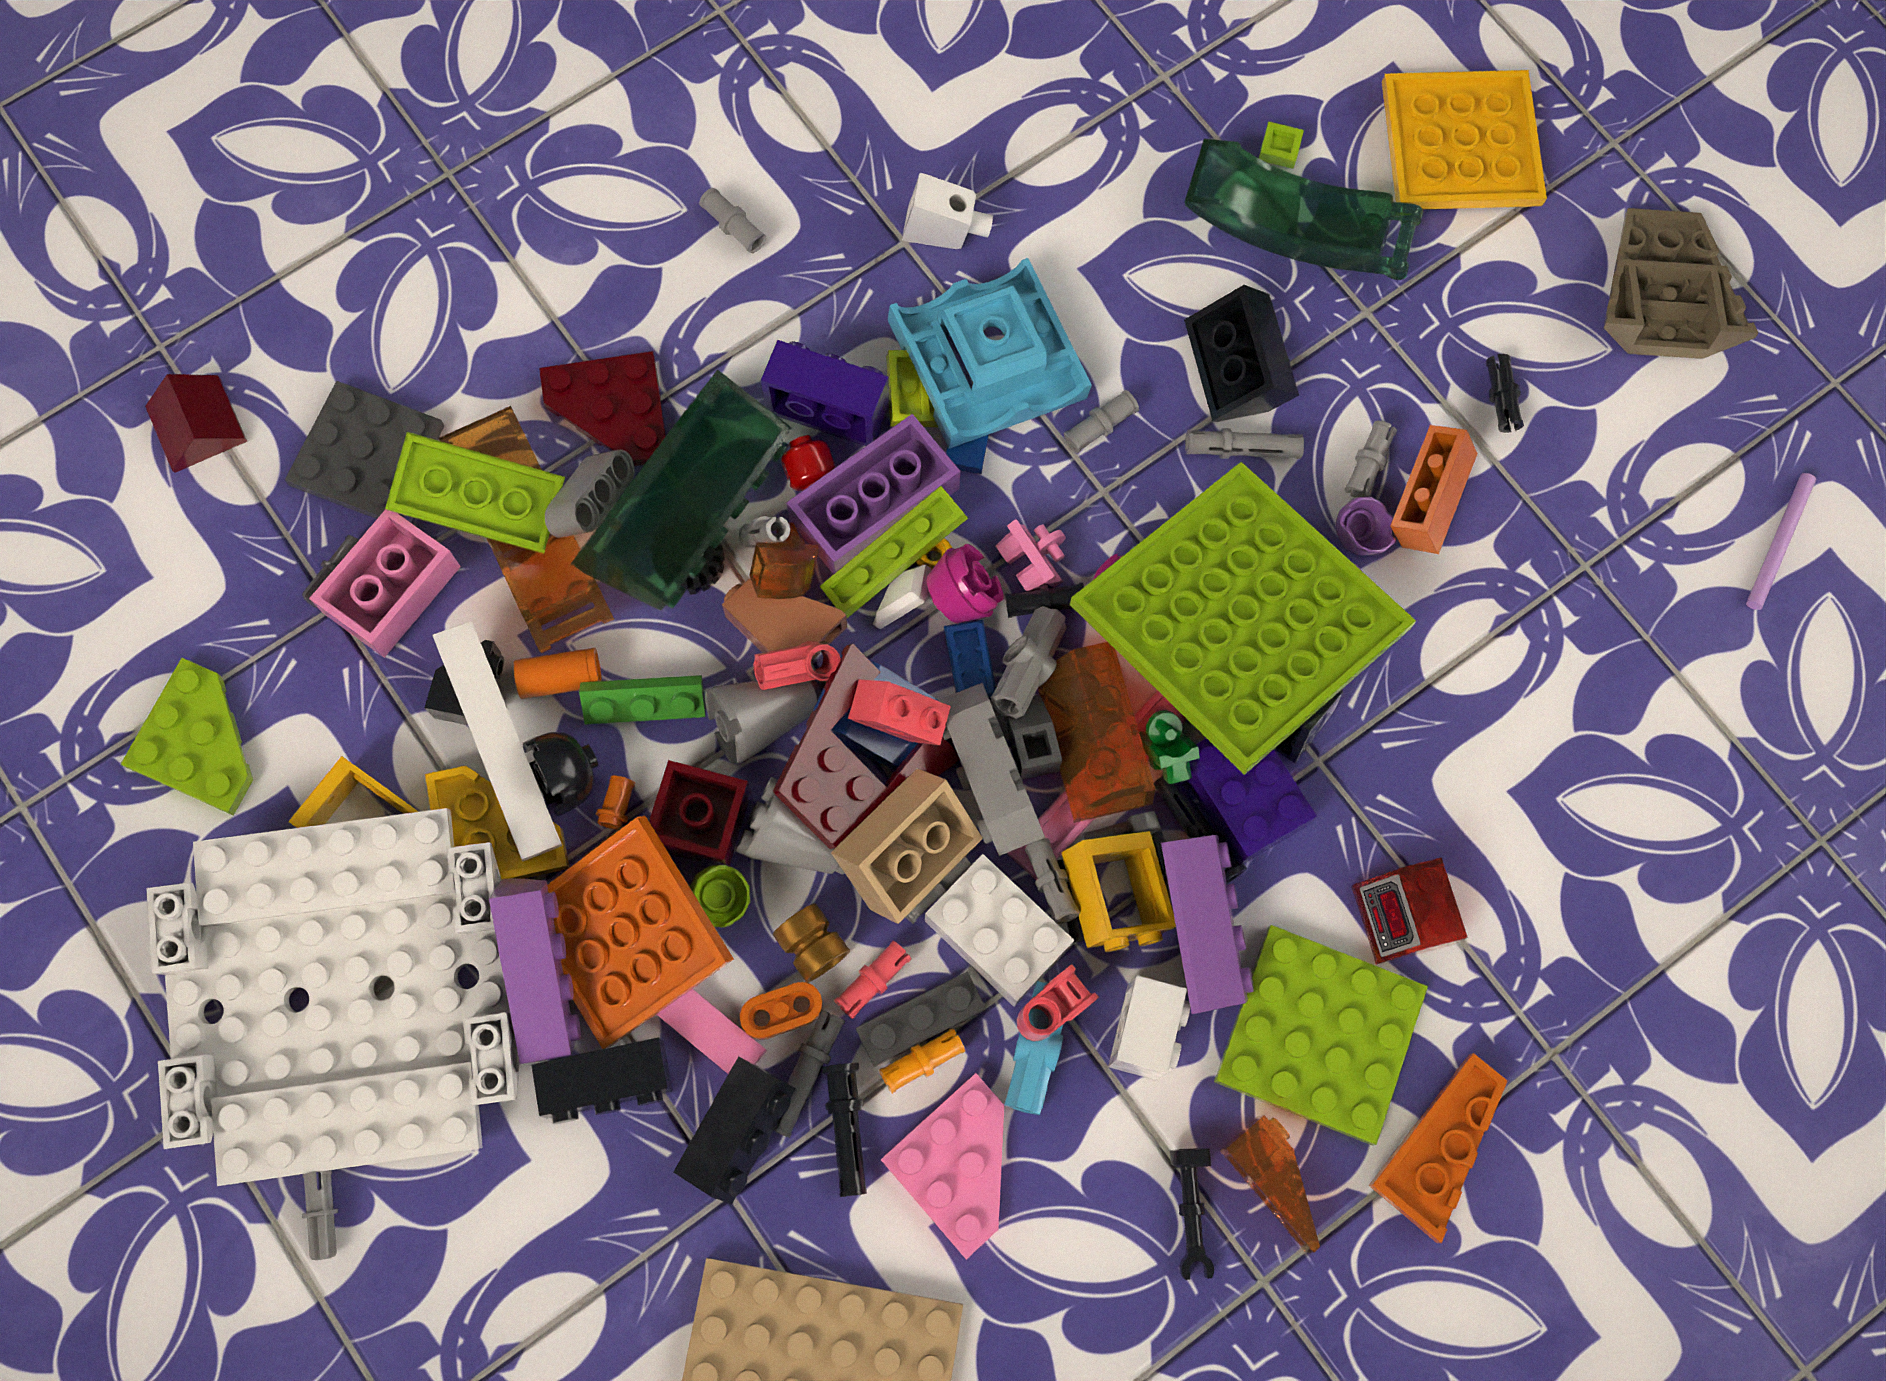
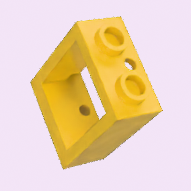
[288,756,419,828]
[1061,831,1176,952]

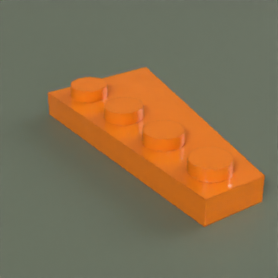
[1368,1053,1507,1243]

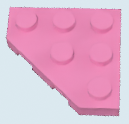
[881,1073,1004,1260]

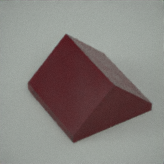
[145,374,248,473]

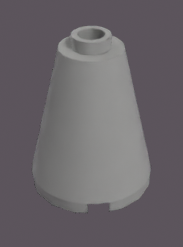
[705,680,821,764]

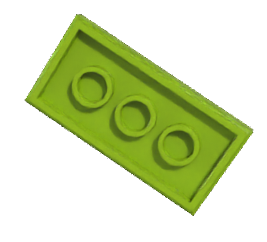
[385,432,565,554]

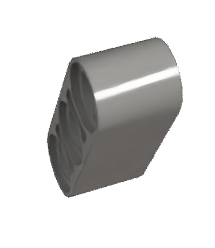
[545,449,634,538]

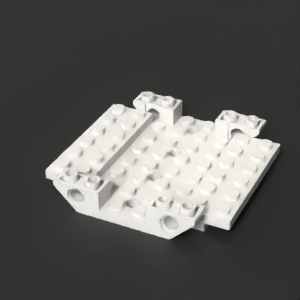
[146,808,520,1186]

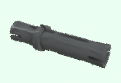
[773,1009,846,1138]

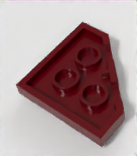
[539,351,670,467]

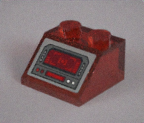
[1352,857,1468,965]

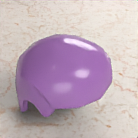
[1336,496,1396,555]

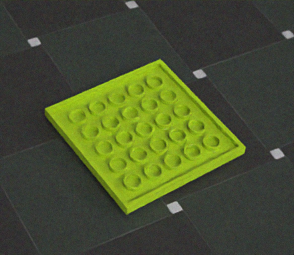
[1070,462,1416,775]

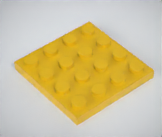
[1382,70,1547,210]

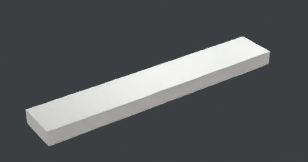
[432,621,562,862]

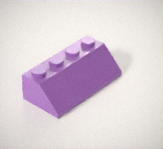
[1161,835,1254,1014]

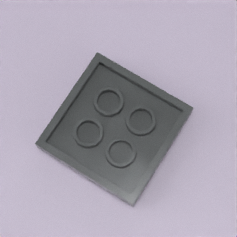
[285,381,444,519]

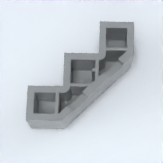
[938,683,1045,856]

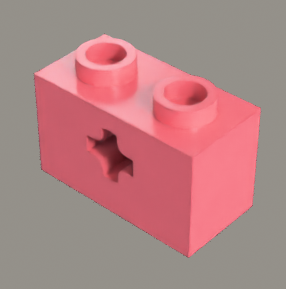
[848,679,951,745]

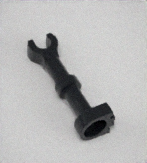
[1170,1148,1214,1280]

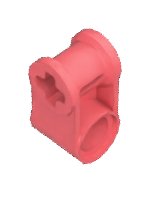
[1017,964,1099,1041]

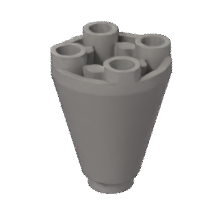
[735,777,844,875]

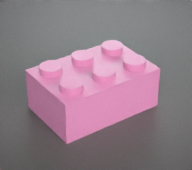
[309,509,461,658]

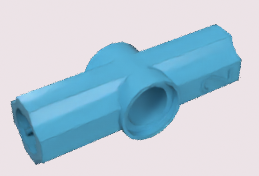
[1004,981,1063,1116]

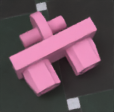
[996,519,1066,591]

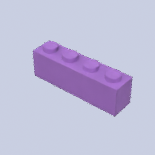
[489,878,581,1064]

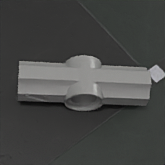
[991,606,1067,719]

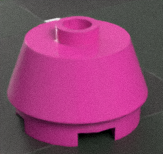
[927,544,1004,623]

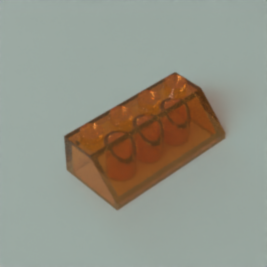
[1038,642,1155,823]

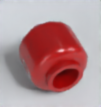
[781,435,836,491]

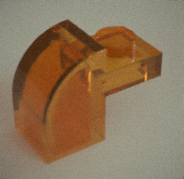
[749,522,819,599]

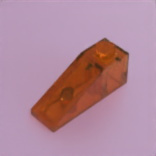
[1220,1115,1320,1253]

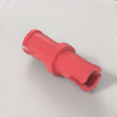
[834,941,911,1019]

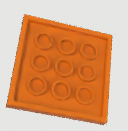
[547,815,734,1049]

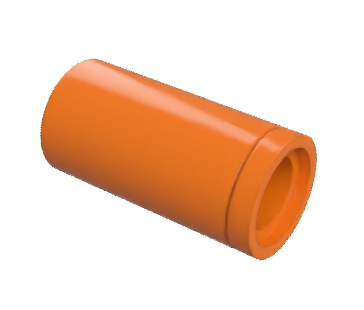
[514,648,602,699]

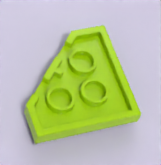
[120,658,253,816]

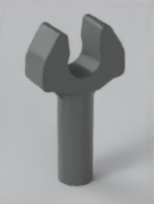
[1083,811,1161,840]

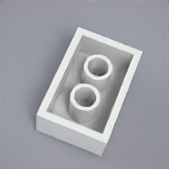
[925,854,1074,1007]

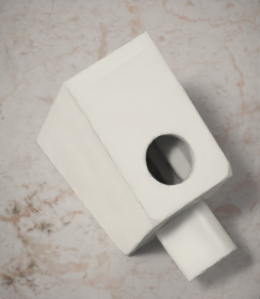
[902,173,993,249]

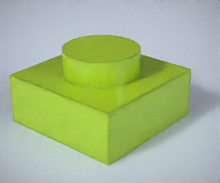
[1258,121,1304,169]

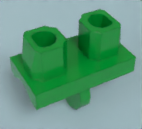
[1135,710,1200,784]

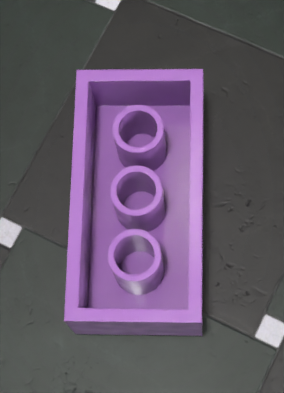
[786,414,961,575]

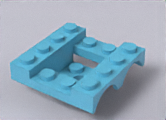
[888,258,1092,449]

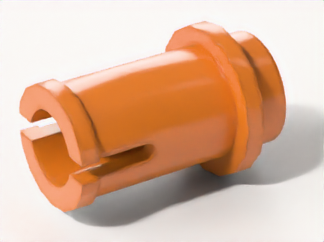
[596,775,635,830]

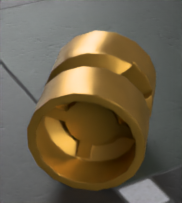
[773,903,850,983]

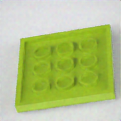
[1214,925,1428,1146]

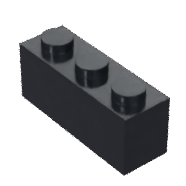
[531,1037,672,1124]
[673,1056,796,1204]

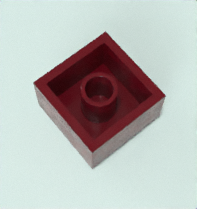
[649,760,752,866]

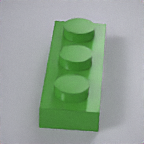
[579,675,706,724]

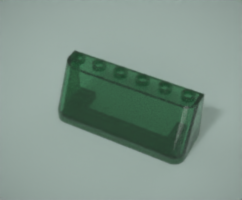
[571,369,793,611]

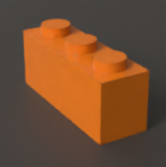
[1390,425,1478,554]

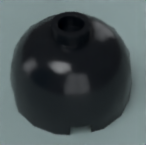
[523,732,599,816]

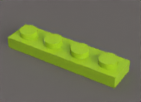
[819,486,968,618]

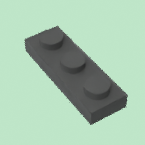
[855,971,986,1067]

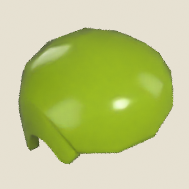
[689,865,750,928]

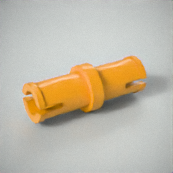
[879,1028,965,1094]

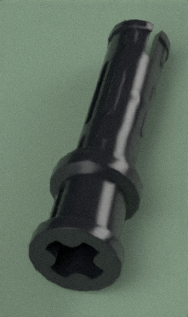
[1152,776,1247,884]
[822,1063,867,1197]

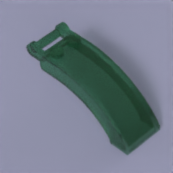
[1184,138,1424,280]

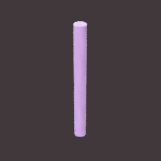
[1746,473,1816,610]

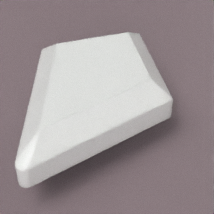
[873,564,931,629]

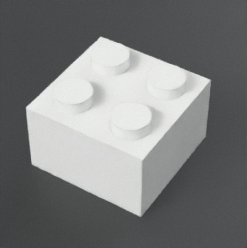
[1108,975,1190,1080]

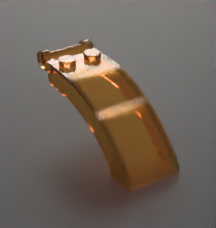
[438,406,615,654]

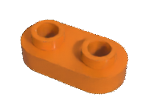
[740,982,823,1040]

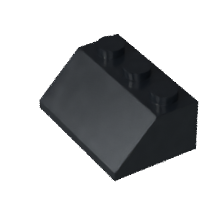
[1184,285,1299,422]

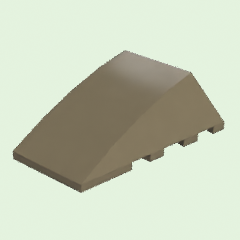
[1604,208,1759,359]

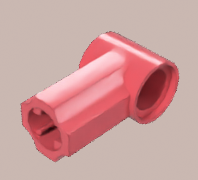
[753,641,841,690]

